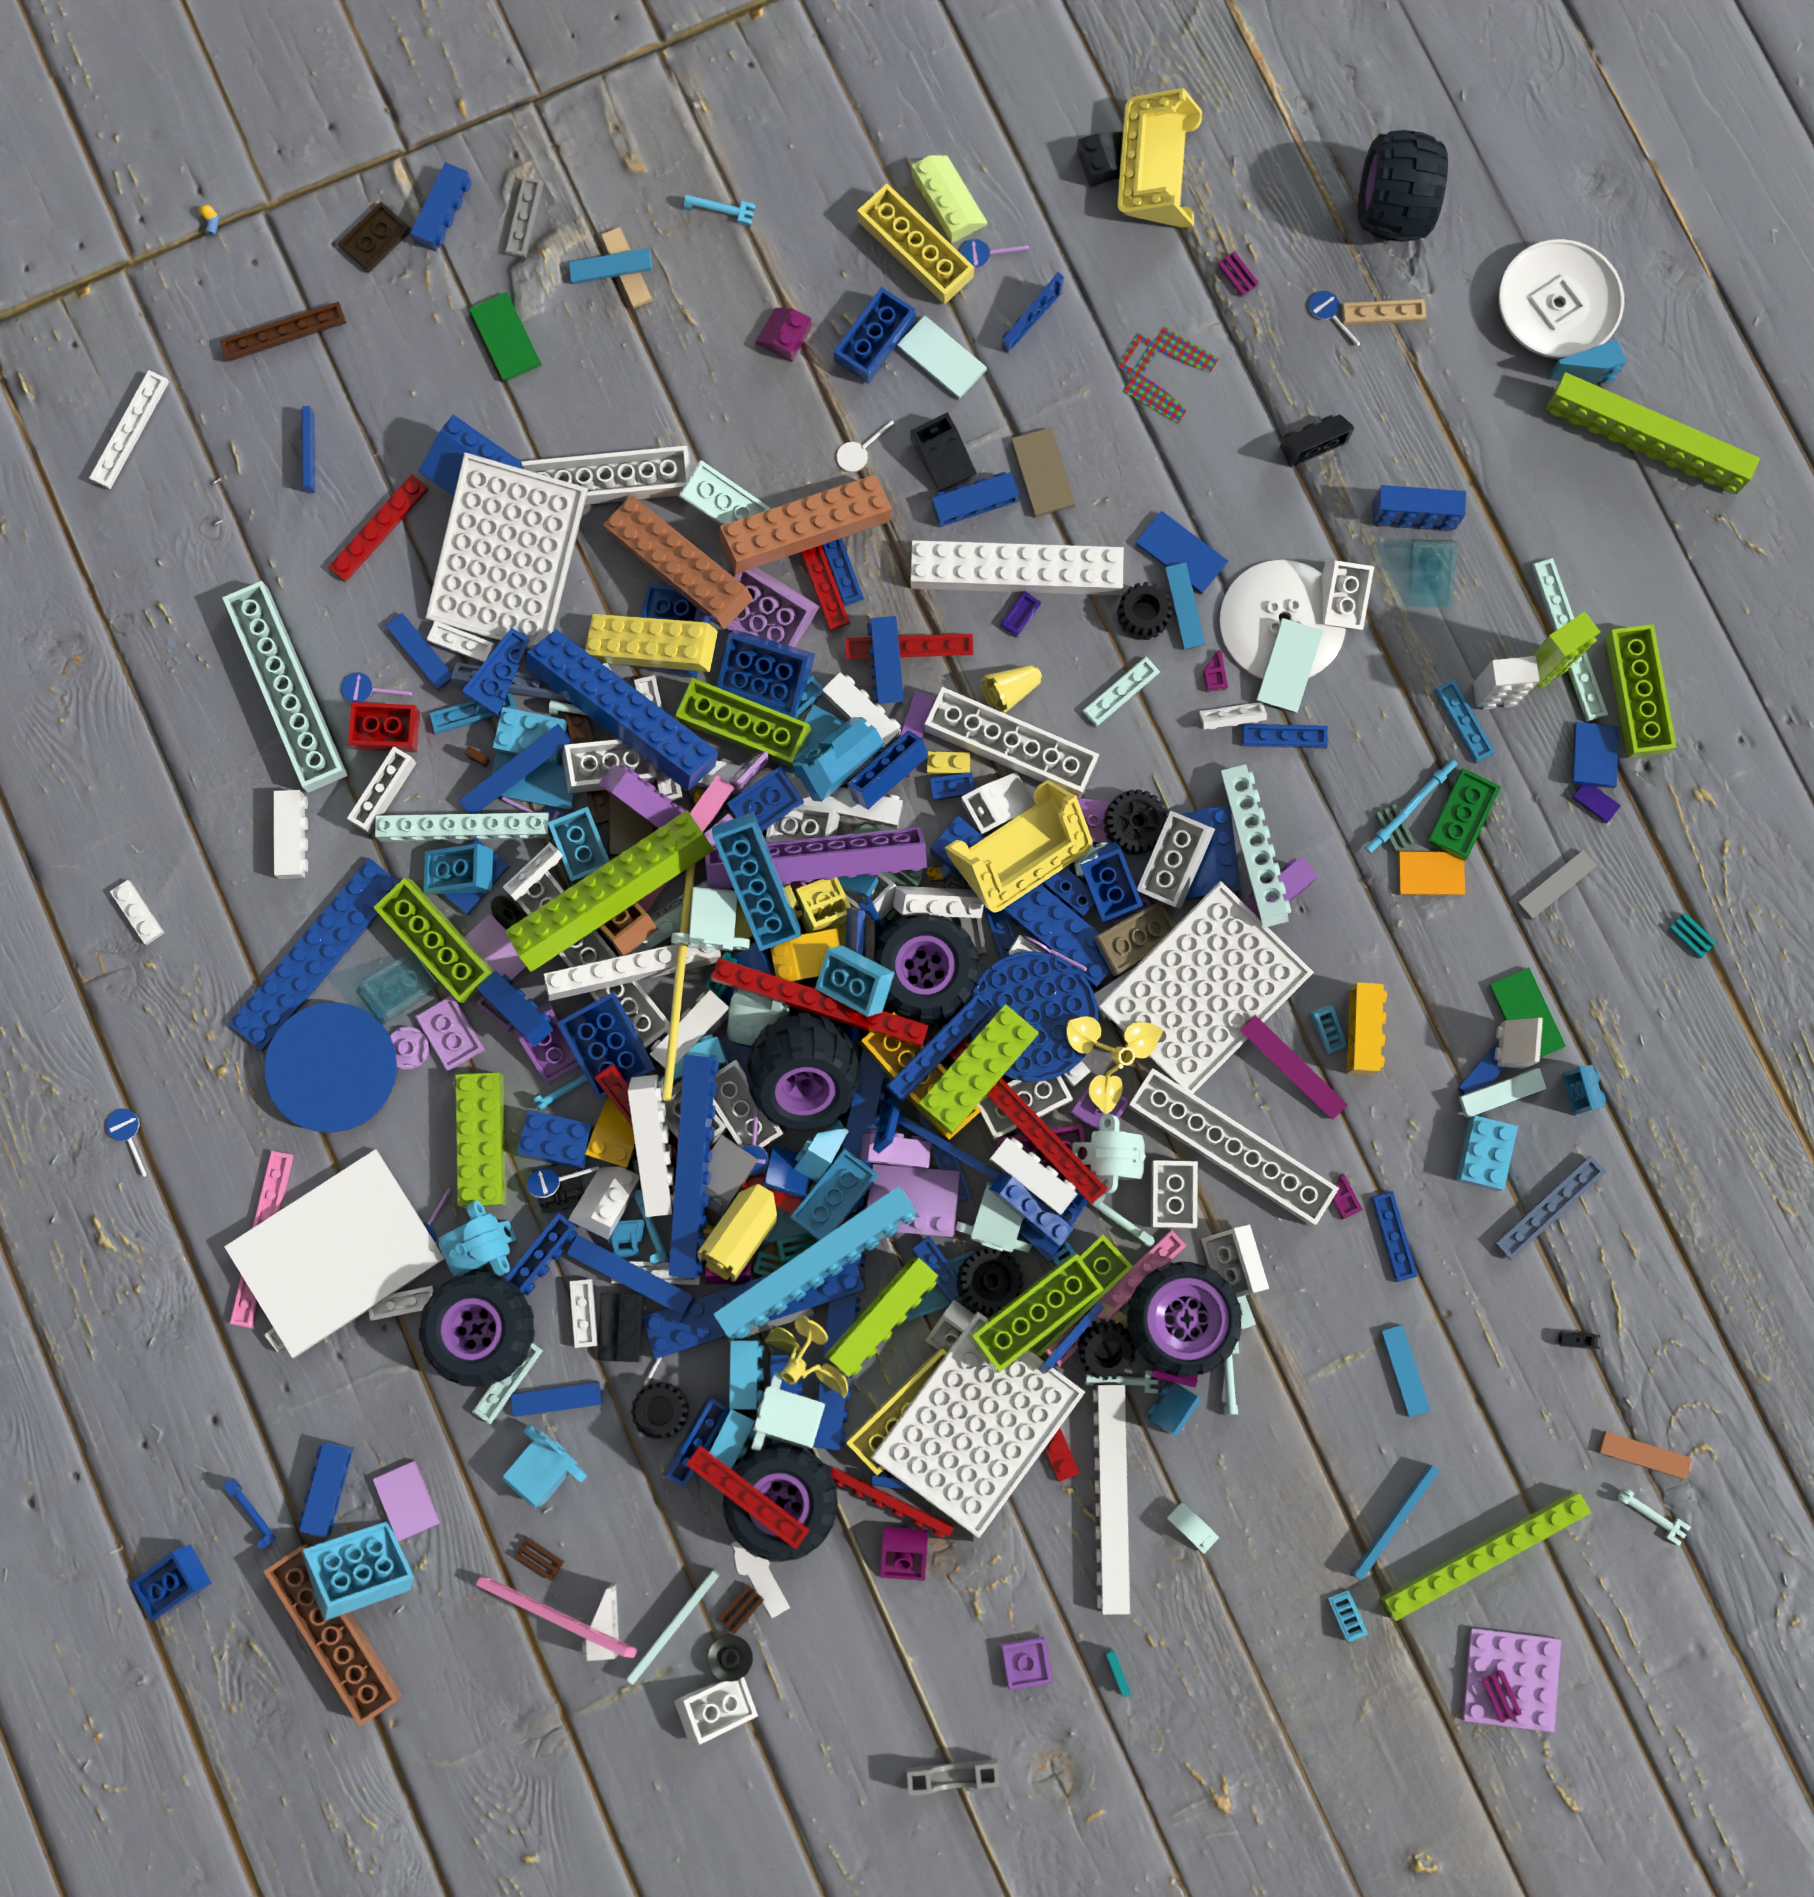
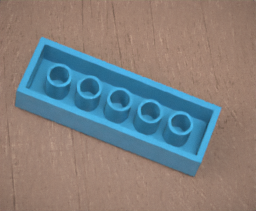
[712,812,801,951]

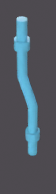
[1365,759,1458,854]

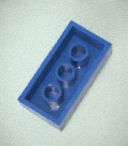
[834,287,916,384]
[1372,485,1466,531]

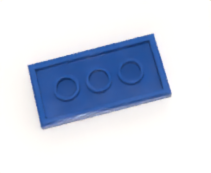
[1136,511,1228,594]

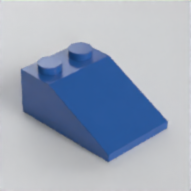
[130,1544,212,1622]

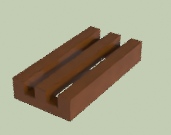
[514,1537,564,1581]
[718,1584,765,1634]

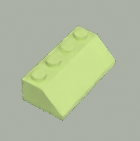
[912,155,987,243]

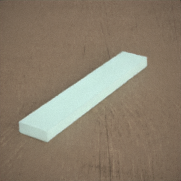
[627,1569,720,1685]

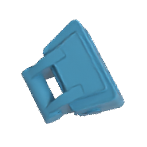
[607,1219,646,1257]

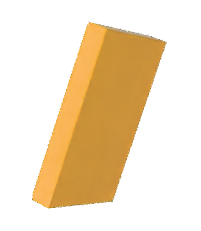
[1398,852,1465,896]

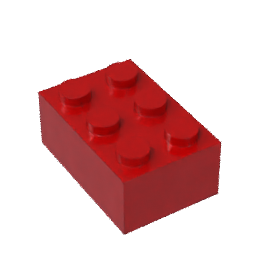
[348,702,420,753]

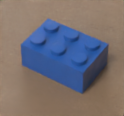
[517,1110,594,1170]

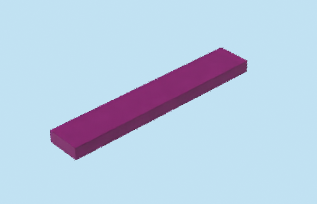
[1239,1014,1348,1120]

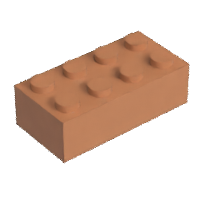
[598,902,658,956]

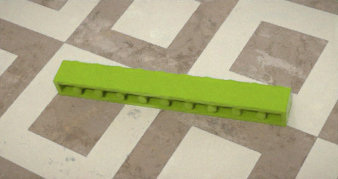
[1380,1491,1591,1621]

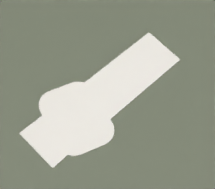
[731,1541,790,1618]

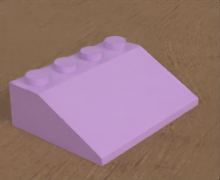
[726,567,820,647]
[867,1164,960,1237]

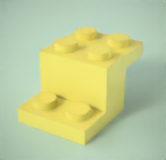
[795,877,852,947]

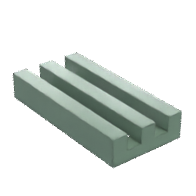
[1375,804,1415,852]

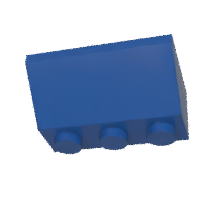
[1080,842,1143,922]

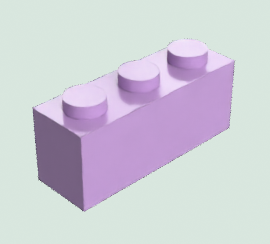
[860,1130,931,1168]

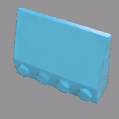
[302,1521,414,1621]

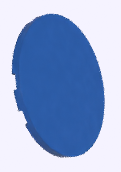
[969,951,1098,1082]
[264,1002,398,1133]

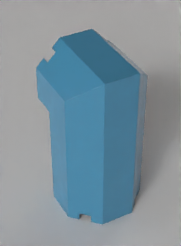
[793,717,884,802]

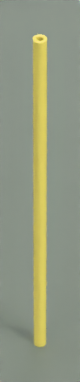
[662,863,696,1101]

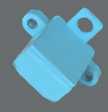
[439,1201,517,1276]
[502,1424,588,1509]

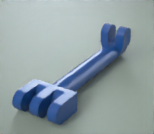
[858,896,891,942]
[224,1478,277,1549]

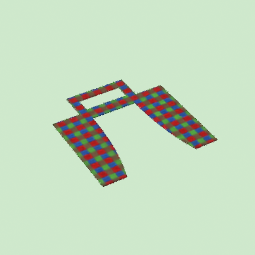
[1117,327,1219,423]

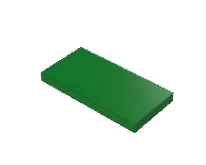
[469,292,542,382]
[1427,768,1501,861]
[1489,967,1566,1057]

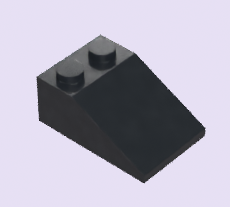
[1077,132,1123,187]

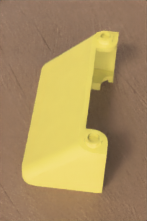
[1118,88,1202,228]
[945,780,1092,912]

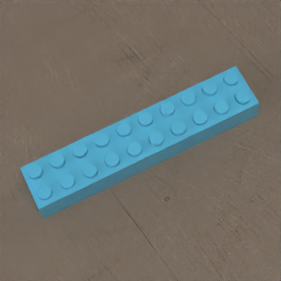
[713,1186,919,1340]

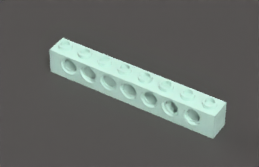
[1221,764,1291,928]
[375,813,551,842]

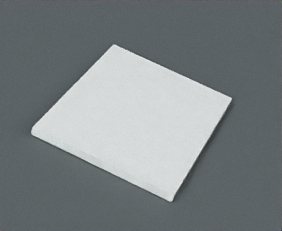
[425,453,588,649]
[1097,881,1314,1094]
[224,1149,445,1358]
[871,1311,1085,1538]

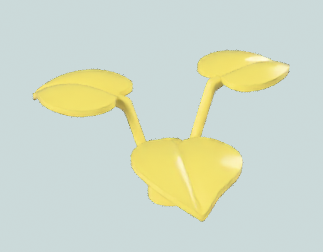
[1066,1016,1163,1114]
[764,1315,848,1399]

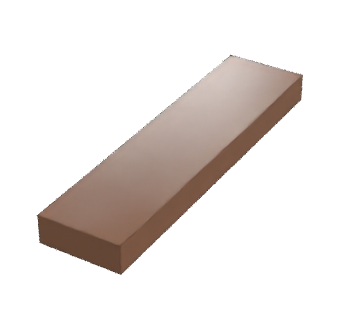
[1598,1431,1692,1480]

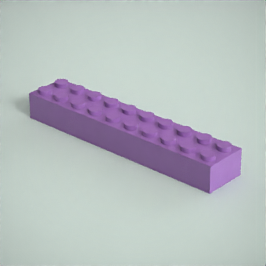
[705,827,927,890]

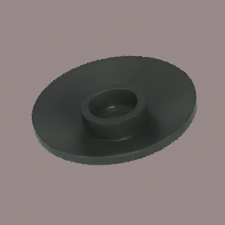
[491,895,527,929]
[708,1635,753,1682]

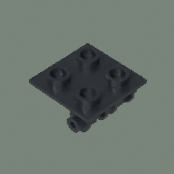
[533,1165,583,1214]

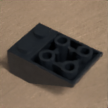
[910,412,977,492]

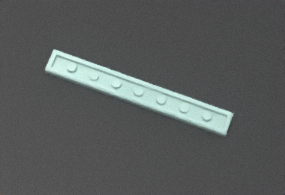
[1531,558,1608,722]

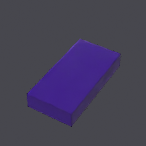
[1000,591,1041,637]
[1572,785,1621,824]

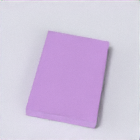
[465,914,527,981]
[415,995,485,1072]
[373,1461,440,1542]

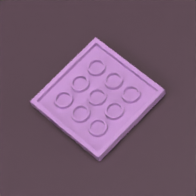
[1462,1628,1561,1732]

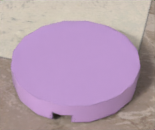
[390,1027,430,1070]

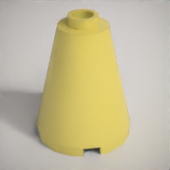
[981,665,1042,713]

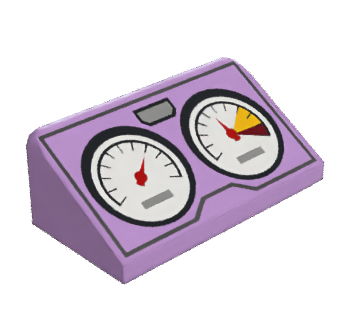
[729,751,768,791]

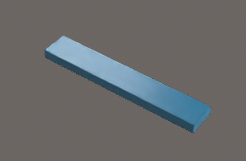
[1351,1464,1439,1580]

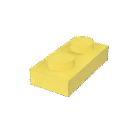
[927,751,970,775]

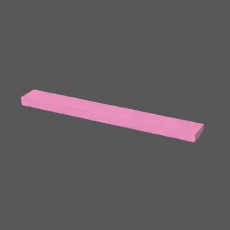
[637,775,735,913]
[229,1151,294,1328]
[1045,1229,1187,1367]
[476,1577,637,1658]

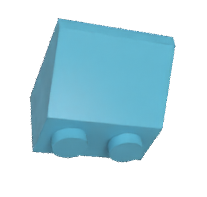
[794,1128,849,1183]

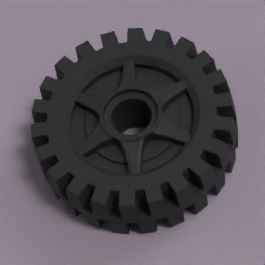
[1103,789,1168,855]
[956,1248,1024,1315]

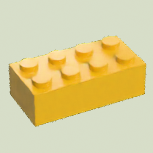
[1346,982,1387,1076]

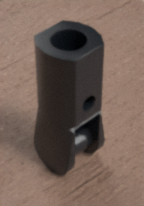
[1558,1331,1601,1349]

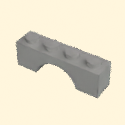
[907,1759,1000,1796]

